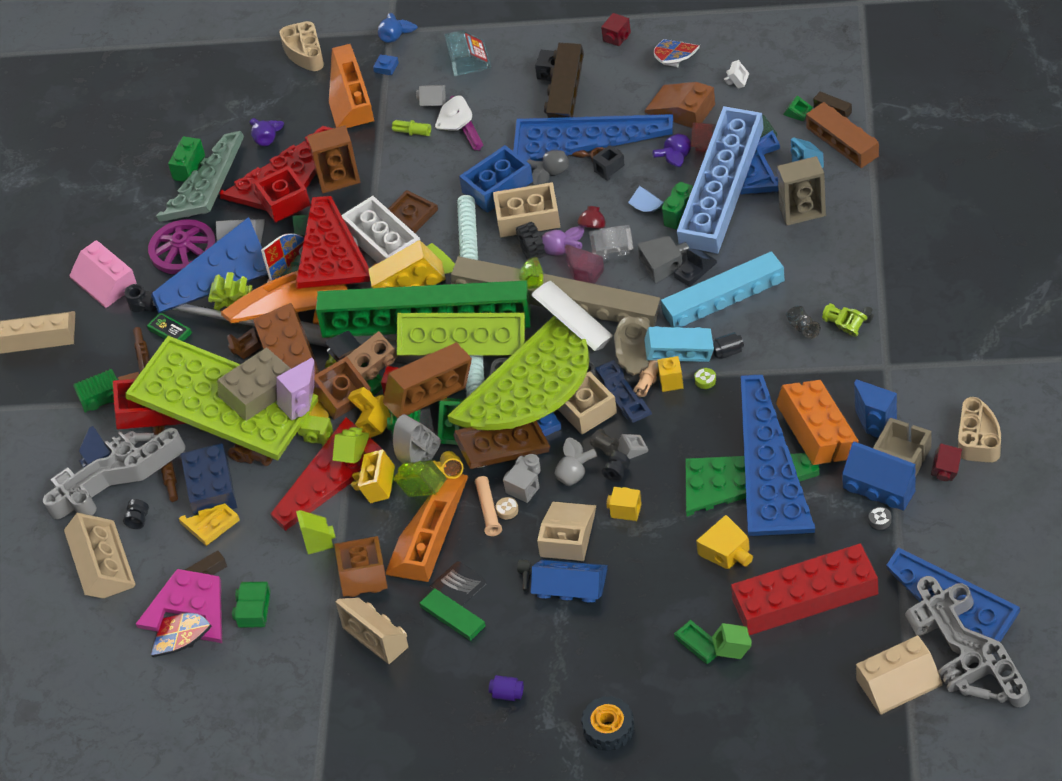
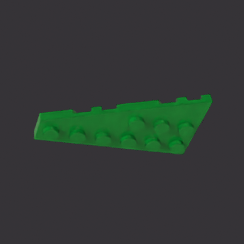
[686,453,819,516]

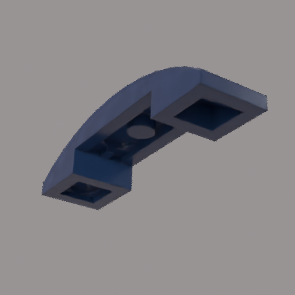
[595,360,652,423]

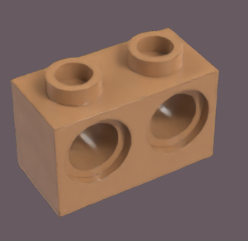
[347,331,398,381]

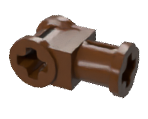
[228,444,273,466]

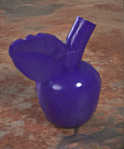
[250,118,284,146]
[652,134,692,167]

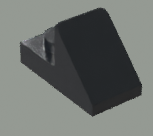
[674,249,717,287]

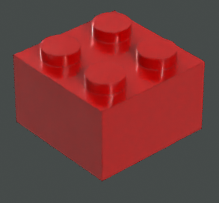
[254,166,311,222]

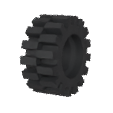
[516,222,546,261]

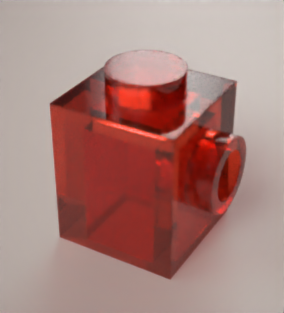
[691,123,716,152]

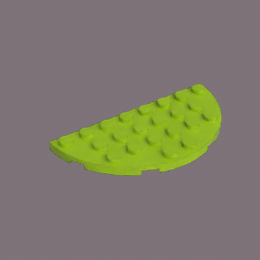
[448,316,589,430]

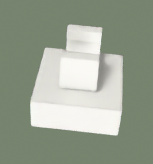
[724,60,749,89]

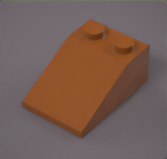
[645,82,715,130]
[334,536,388,597]

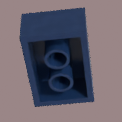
[181,443,237,516]

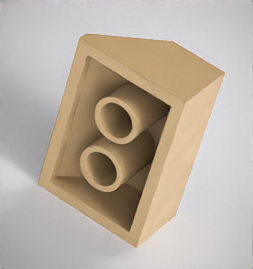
[335,598,408,664]
[856,635,942,715]

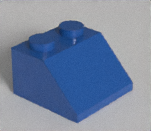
[854,379,897,437]

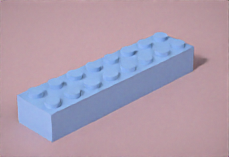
[677,106,763,254]

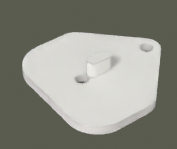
[435,95,472,131]

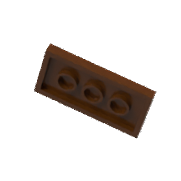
[453,420,550,469]

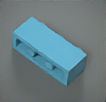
[644,326,714,362]

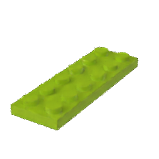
[397,313,525,356]

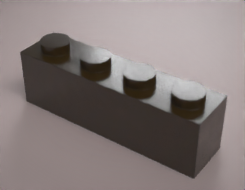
[544,43,584,118]

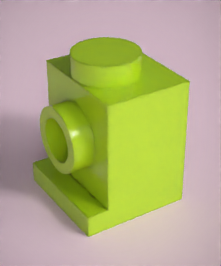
[298,415,333,446]

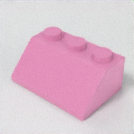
[69,240,137,308]

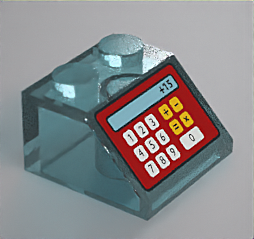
[444,30,491,76]

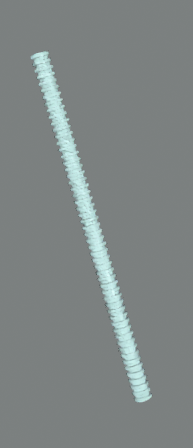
[457,195,484,468]

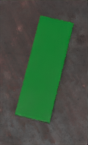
[420,588,486,641]

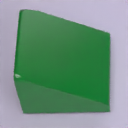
[783,95,813,121]

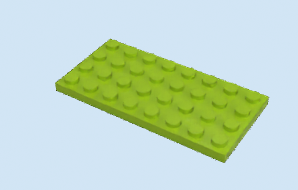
[126,336,318,461]

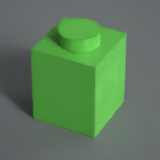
[712,623,751,659]

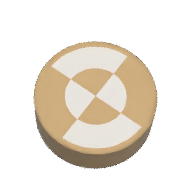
[496,497,518,520]

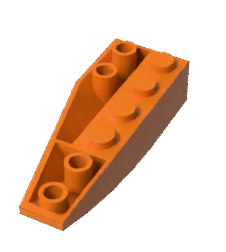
[329,44,374,128]
[221,271,348,323]
[386,472,468,582]

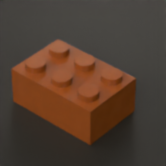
[307,125,360,193]

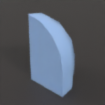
[628,186,664,212]

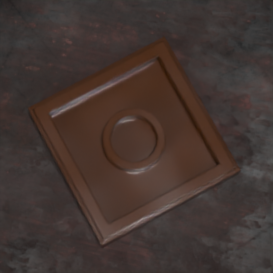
[388,190,438,233]

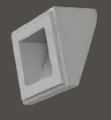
[616,434,648,459]

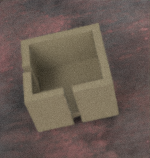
[873,418,932,477]

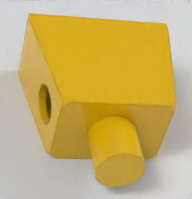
[696,515,753,569]

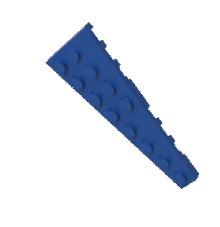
[513,114,674,162]
[741,375,815,536]

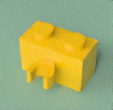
[351,449,395,503]

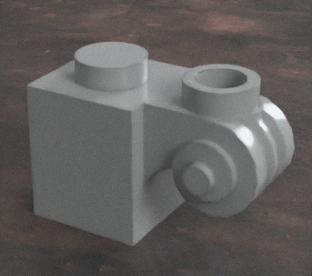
[503,454,541,503]

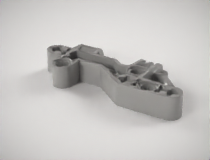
[43,428,185,519]
[905,576,1030,707]

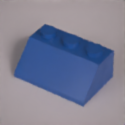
[842,442,915,511]
[531,559,608,602]

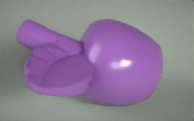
[541,226,585,256]

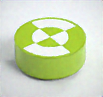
[694,368,716,389]

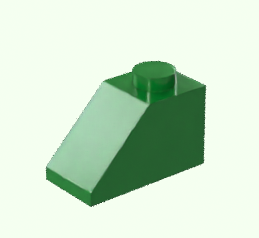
[438,398,464,445]

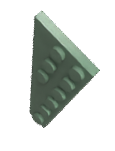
[156,131,244,222]

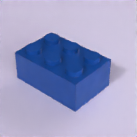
[459,145,533,213]

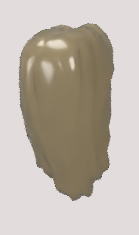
[614,316,650,376]

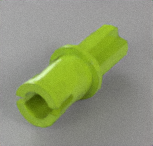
[392,120,431,136]

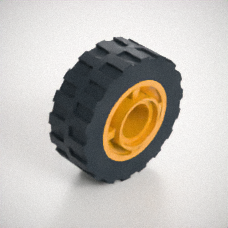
[581,696,634,751]

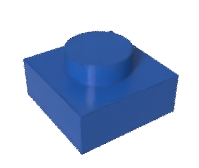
[373,54,399,76]
[537,412,561,436]

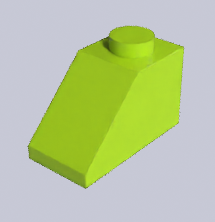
[296,510,336,555]

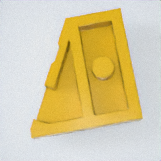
[179,503,240,546]

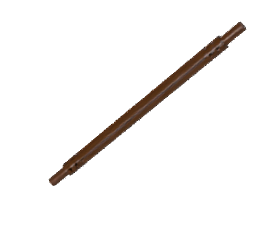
[133,327,178,502]

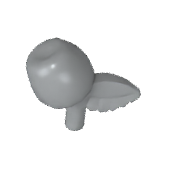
[555,437,597,486]

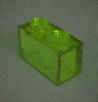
[393,460,447,497]

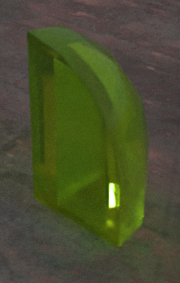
[519,257,543,289]

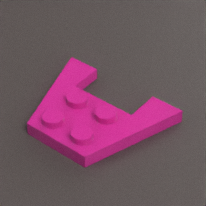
[136,569,222,643]

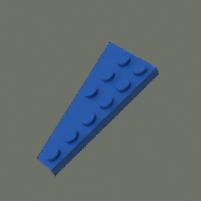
[151,217,268,313]
[886,547,1020,654]

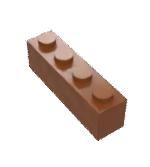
[806,102,879,168]

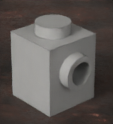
[416,85,446,106]

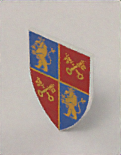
[654,39,700,67]
[261,234,304,281]

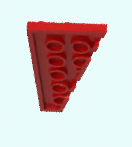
[271,417,386,531]

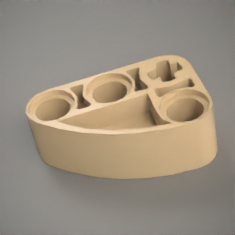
[280,21,324,71]
[958,397,1001,462]

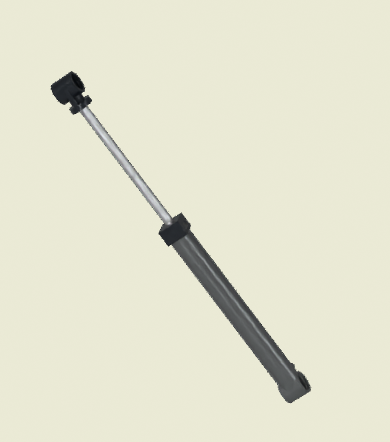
[124,284,424,364]

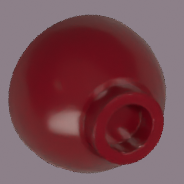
[577,206,606,229]

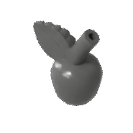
[527,150,569,185]

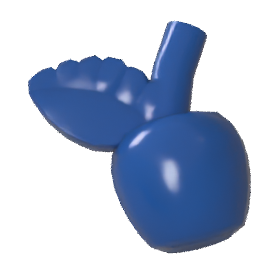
[378,13,418,43]

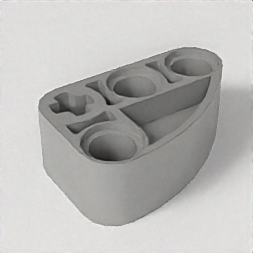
[393,414,441,473]

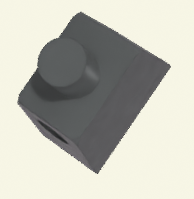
[637,236,689,283]

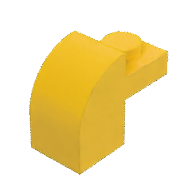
[348,387,390,438]

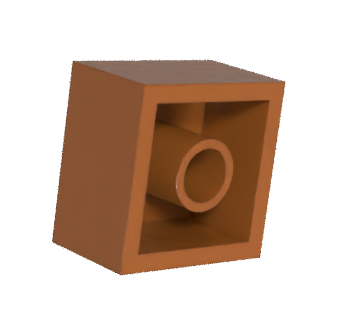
[313,356,371,420]

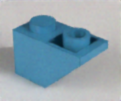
[791,137,824,168]

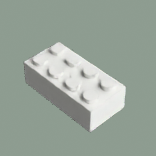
[341,196,420,263]

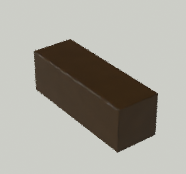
[813,91,852,118]
[185,550,227,575]

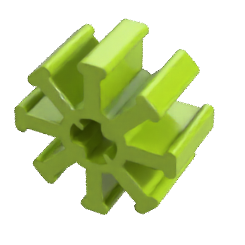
[208,272,252,311]

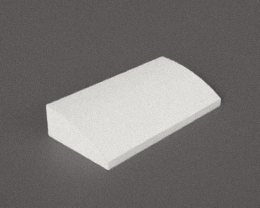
[531,281,613,351]

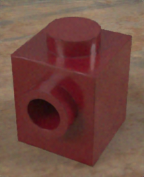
[601,13,631,46]
[931,443,962,481]

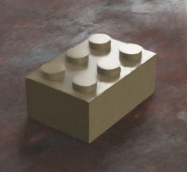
[777,156,826,226]
[217,347,291,421]

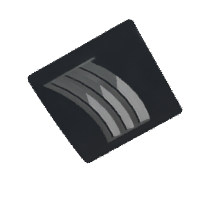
[430,561,487,606]

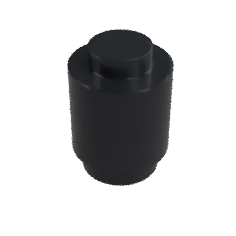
[713,332,744,359]

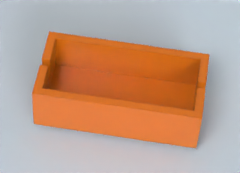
[776,380,859,465]

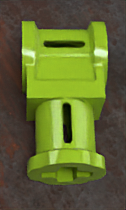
[822,303,867,337]

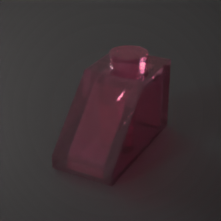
[564,244,604,284]

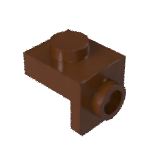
[227,328,262,359]

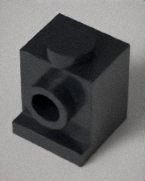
[592,145,625,181]

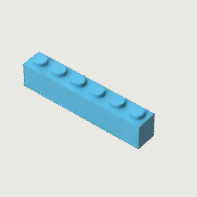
[661,251,785,328]

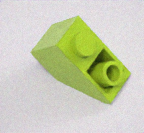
[333,427,369,463]

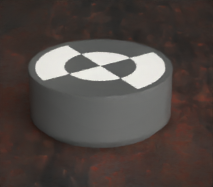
[869,507,892,530]

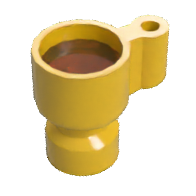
[429,451,464,479]

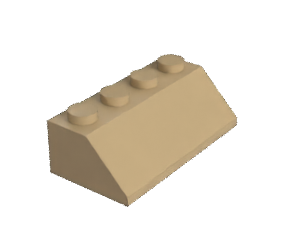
[0,311,75,354]
[64,513,136,598]

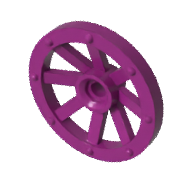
[148,220,216,274]

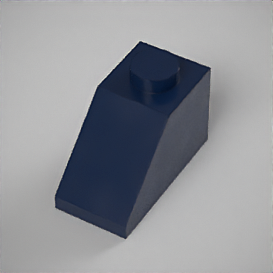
[79,426,111,468]

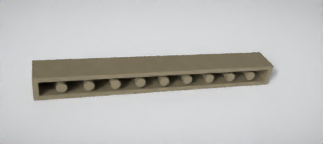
[451,256,660,327]

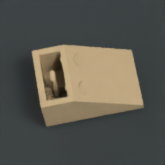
[537,502,596,561]

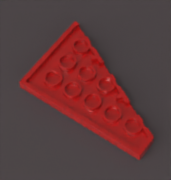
[219,126,333,211]
[295,196,371,289]

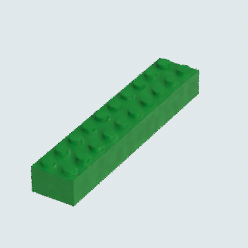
[316,280,531,338]

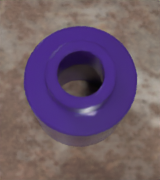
[489,675,524,701]

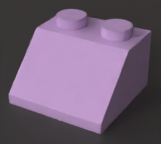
[276,358,314,420]

